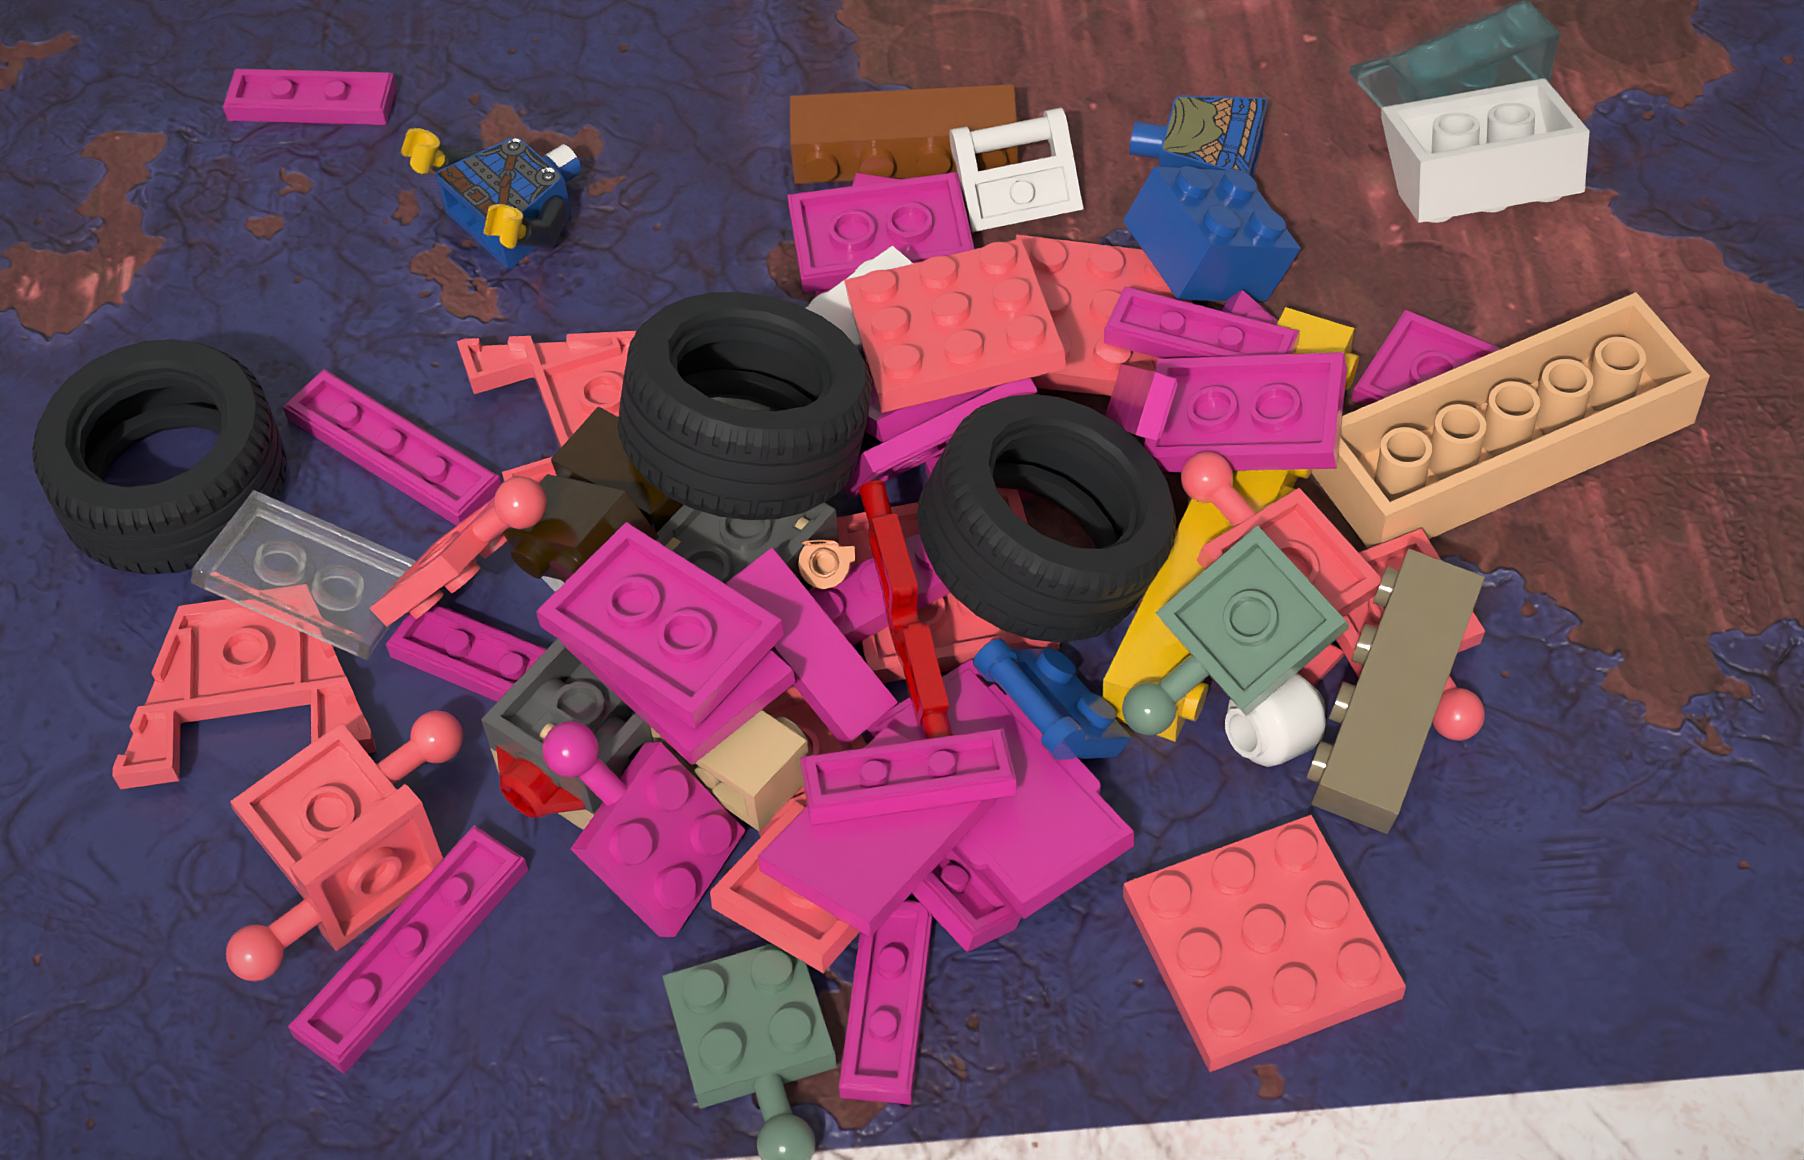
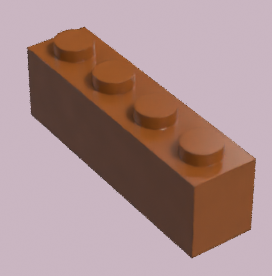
[790,84,1018,184]

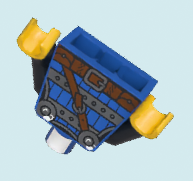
[401,128,582,270]

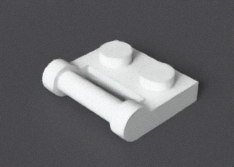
[949,107,1083,232]

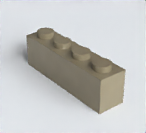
[1306,548,1485,834]

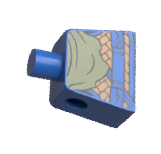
[1130,95,1268,179]

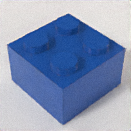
[1123,166,1301,302]

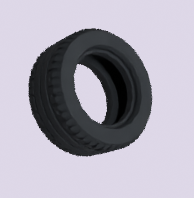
[617,292,873,520]
[32,339,287,575]
[917,394,1176,642]

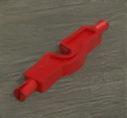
[859,480,952,739]

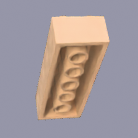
[1312,293,1710,549]

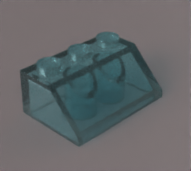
[1349,0,1560,108]

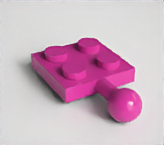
[542,721,746,937]

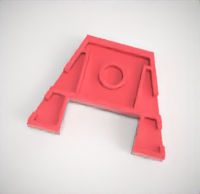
[457,331,636,483]
[112,588,376,790]

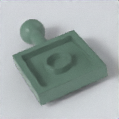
[1122,525,1349,735]
[663,944,837,1160]

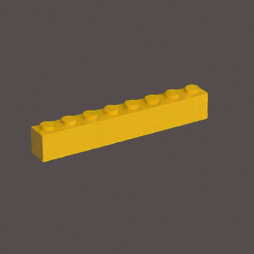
[1103,307,1360,742]

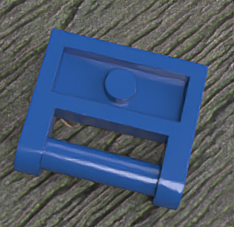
[973,639,1132,760]

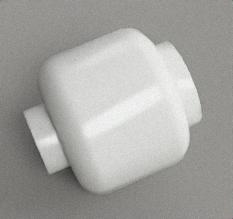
[1225,673,1326,767]

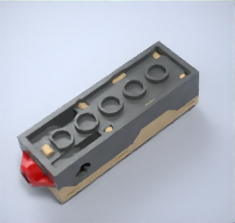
[481,503,840,830]

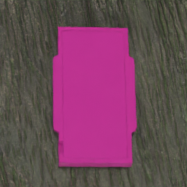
[865,659,1134,919]

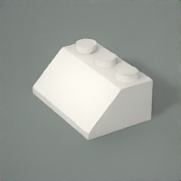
[1381,78,1590,223]

